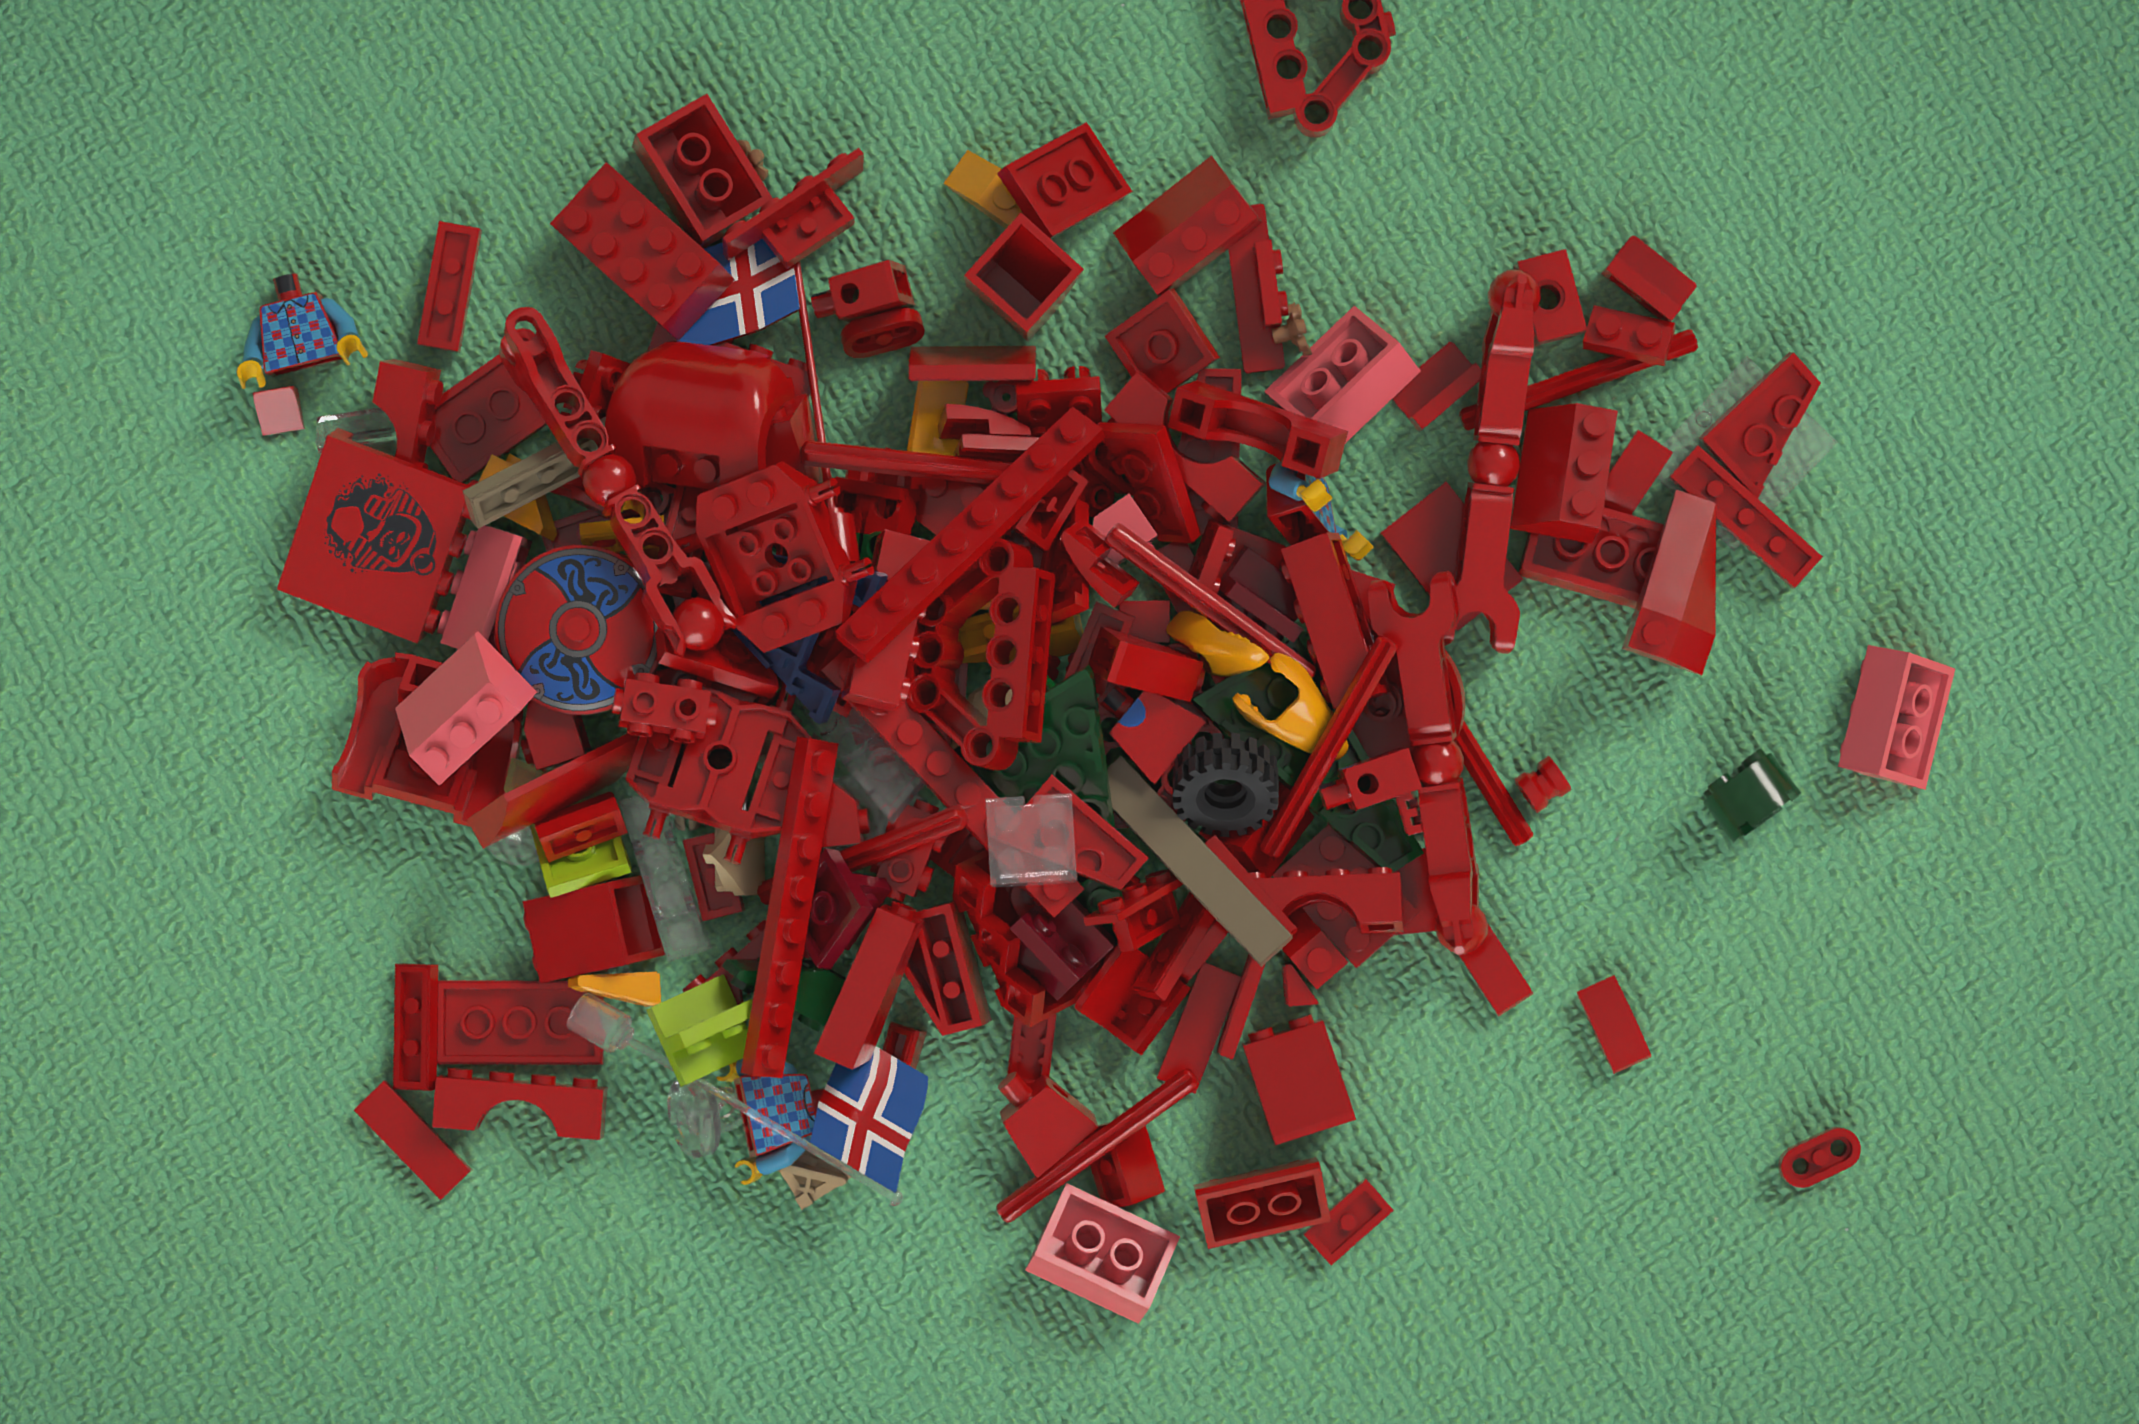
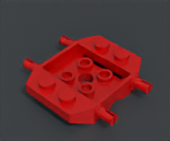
[675,461,874,653]
[625,676,813,865]

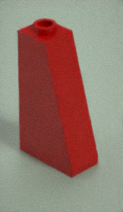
[814,901,924,1070]

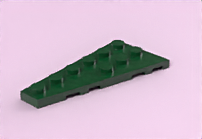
[1191,637,1424,873]

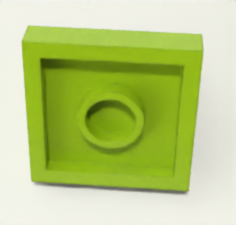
[530,824,633,898]
[646,974,753,1087]

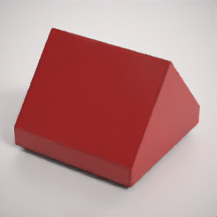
[882,1022,927,1069]

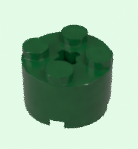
[1703,748,1801,843]

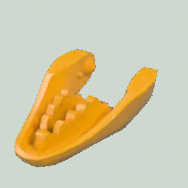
[1166,611,1269,677]
[1232,653,1348,761]

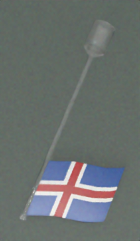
[567,992,928,1206]

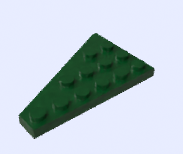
[954,665,1122,947]

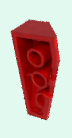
[1621,490,1716,676]

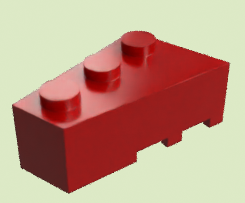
[904,901,992,1036]

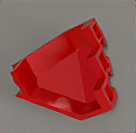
[952,850,1140,1028]

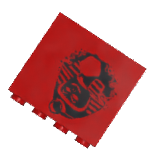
[277,428,479,643]

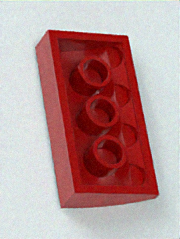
[1518,507,1664,609]
[467,733,638,849]

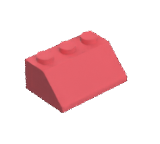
[1264,306,1421,444]
[437,525,532,650]
[395,631,537,785]
[1838,645,1955,790]
[1025,1183,1180,1324]

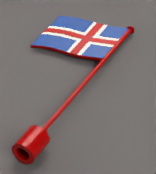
[677,239,860,564]

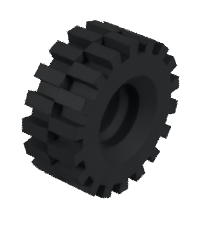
[1173,733,1279,837]

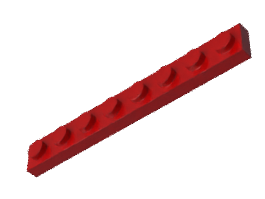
[835,406,1105,664]
[820,647,1084,919]
[741,736,839,1079]

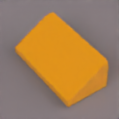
[907,381,969,456]

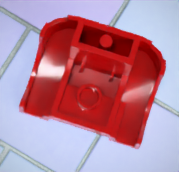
[605,341,795,489]
[332,652,523,827]

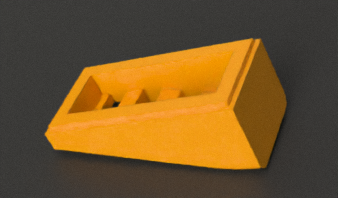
[568,971,661,1007]

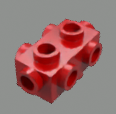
[612,673,718,743]
[870,799,948,902]

